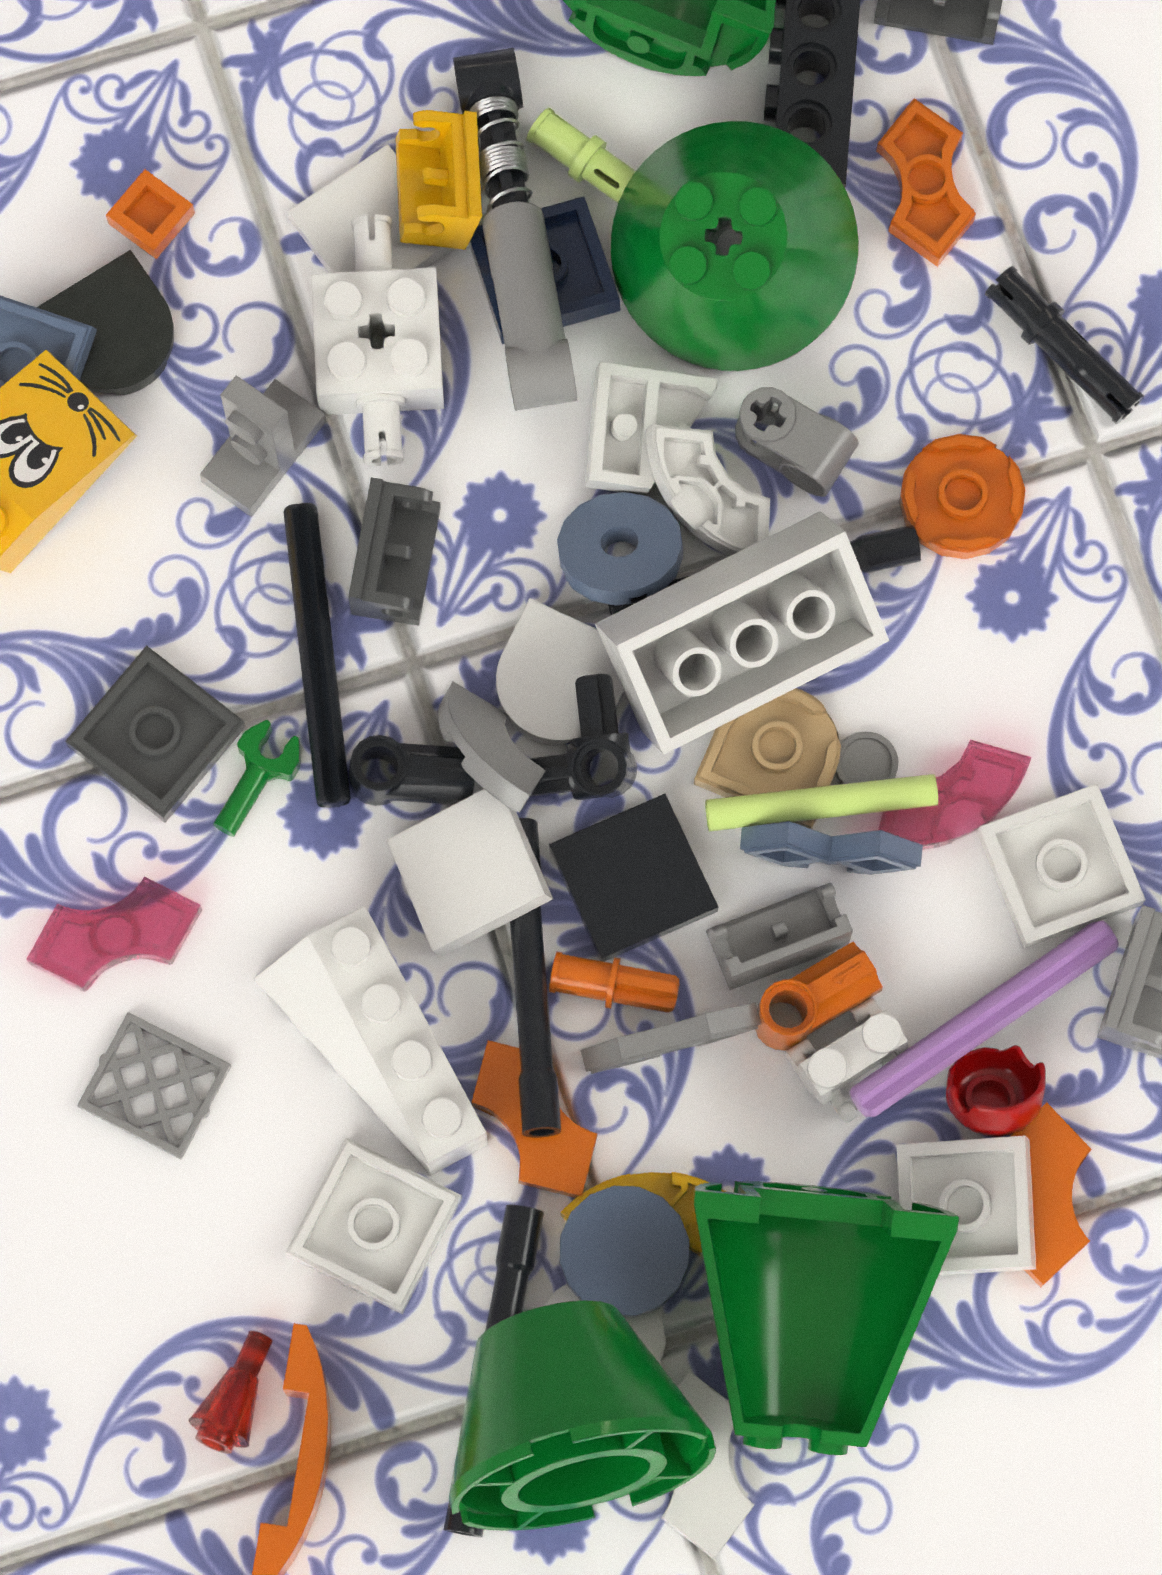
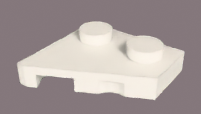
[585,361,717,496]

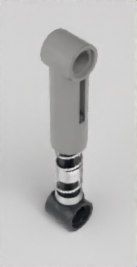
[453,48,577,411]

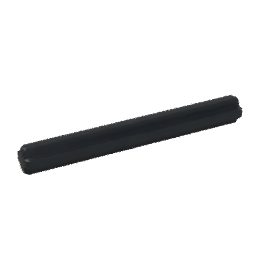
[283,503,351,808]

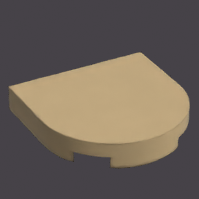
[694,688,841,829]

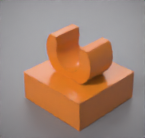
[106,169,195,259]

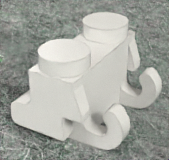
[785,997,909,1124]

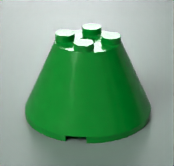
[610,121,859,371]

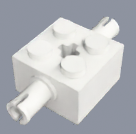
[311,214,444,466]

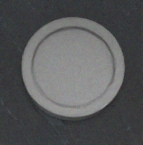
[836,731,899,784]

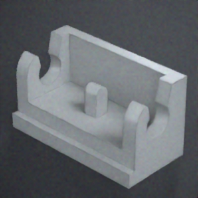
[706,883,853,990]
[1097,905,1162,1059]

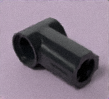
[349,735,474,806]

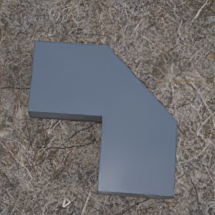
[740,821,923,875]

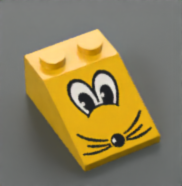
[0,350,137,574]

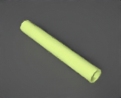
[705,774,938,832]

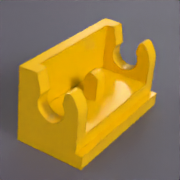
[395,110,482,250]

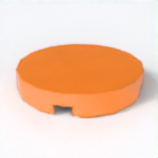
[899,434,1026,559]

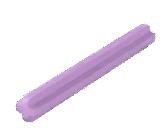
[850,921,1119,1117]

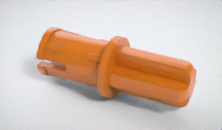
[549,951,680,1013]

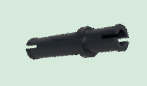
[985,266,1145,425]

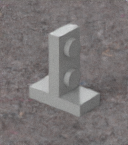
[200,375,326,517]

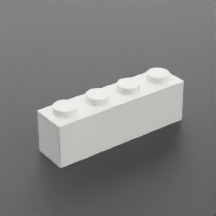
[254,906,488,1176]

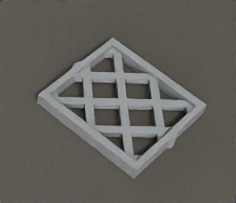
[77,1012,232,1160]

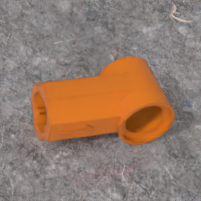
[755,941,883,1050]

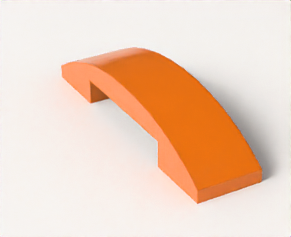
[252,1323,331,1575]

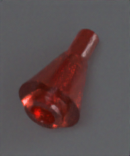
[188,1330,273,1454]

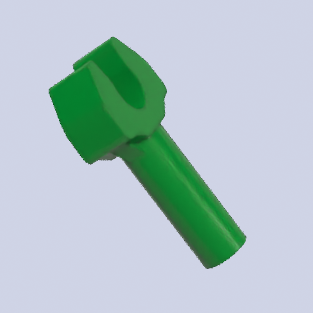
[213,720,301,837]

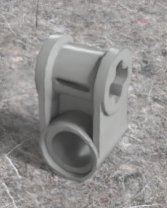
[735,387,859,497]

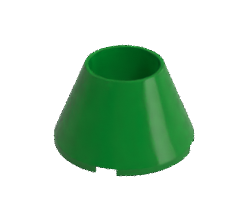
[449,1300,716,1531]

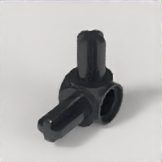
[529,673,637,801]

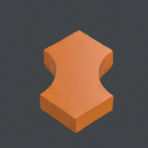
[876,98,976,267]
[472,1040,598,1198]
[1009,1102,1092,1288]

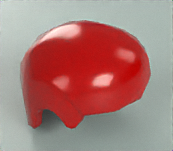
[946,1045,1046,1138]

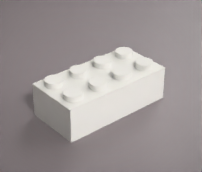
[595,511,889,755]

